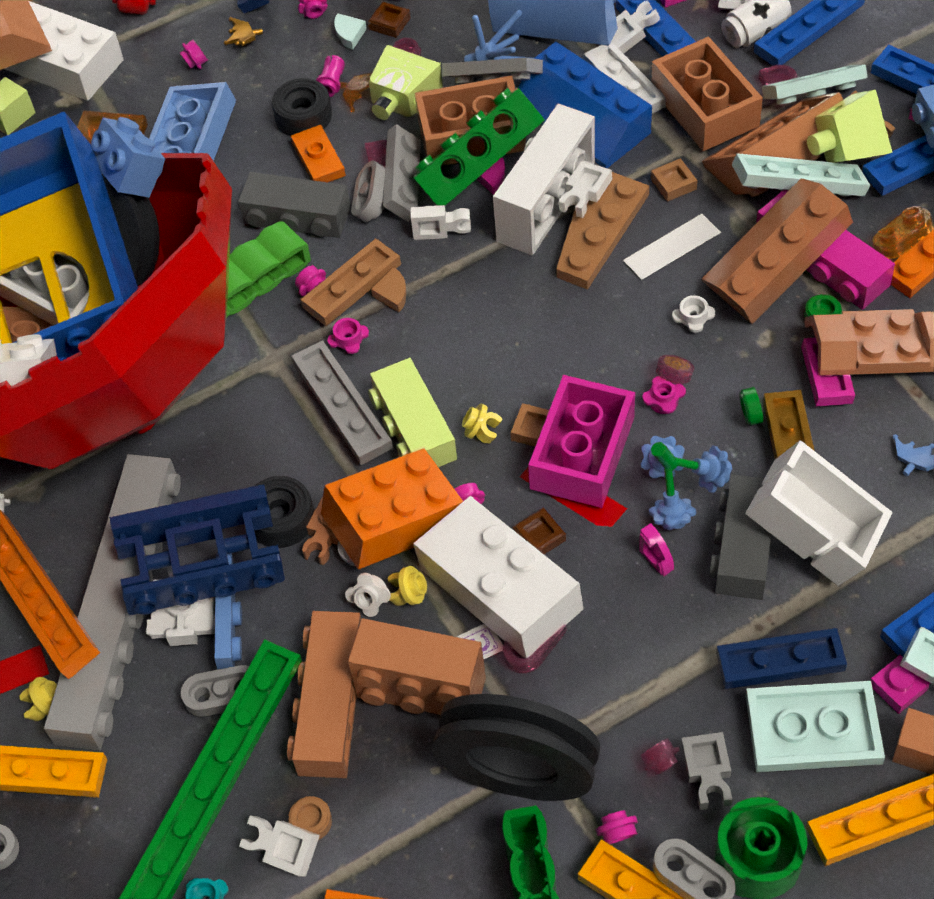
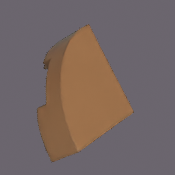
[371,267,407,312]

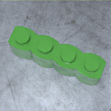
[226,221,311,318]

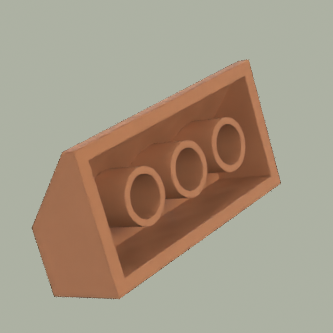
[0,0,52,70]
[702,92,843,197]
[702,178,853,324]

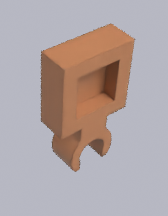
[302,497,339,565]

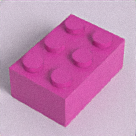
[528,375,635,508]

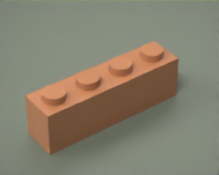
[287,611,361,778]

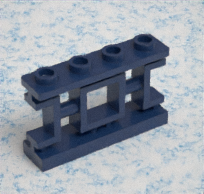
[109,484,285,615]

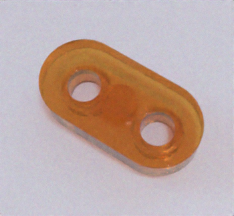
[872,206,934,259]

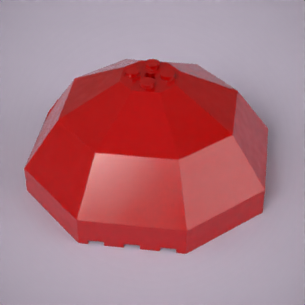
[0,153,232,469]

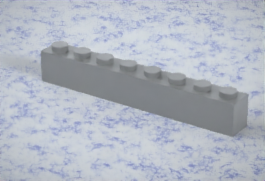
[44,454,181,751]

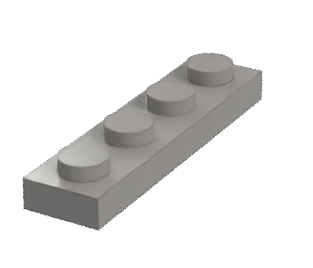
[291,340,393,465]

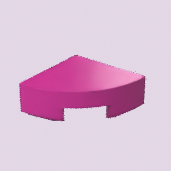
[476,158,505,195]
[639,523,674,576]

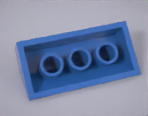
[518,42,652,168]

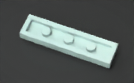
[732,153,870,196]

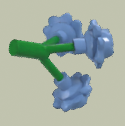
[641,436,732,530]

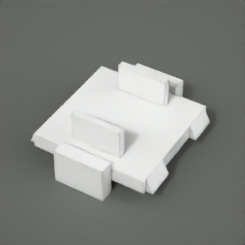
[146,568,215,646]

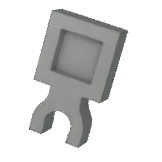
[681,732,732,810]

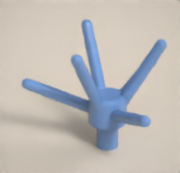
[464,10,530,62]

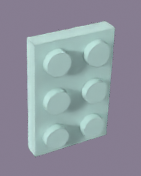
[746,681,885,772]

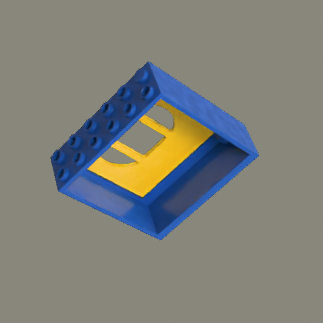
[0,111,138,361]

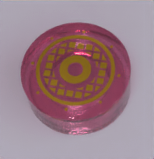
[656,355,695,384]

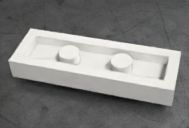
[584,42,666,114]

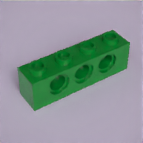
[413,87,545,206]

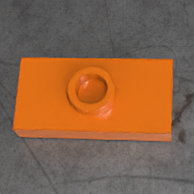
[291,125,346,182]

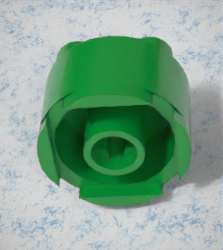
[715,797,807,899]

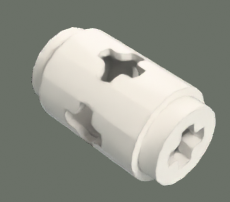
[721,0,792,48]

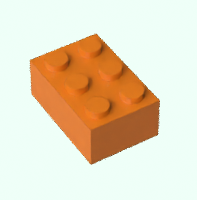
[321,448,463,570]

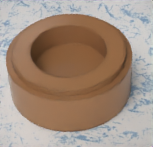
[289,796,332,840]

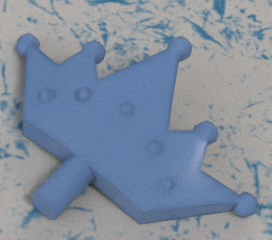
[892,434,934,476]

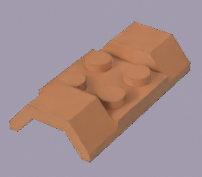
[804,309,934,376]

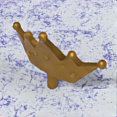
[224,17,263,46]

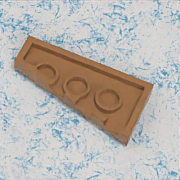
[556,172,650,290]

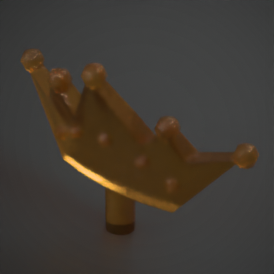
[340,72,373,112]

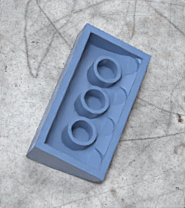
[488,0,618,46]
[149,82,236,161]

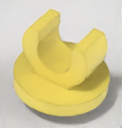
[462,403,502,444]
[388,566,427,606]
[19,677,57,721]

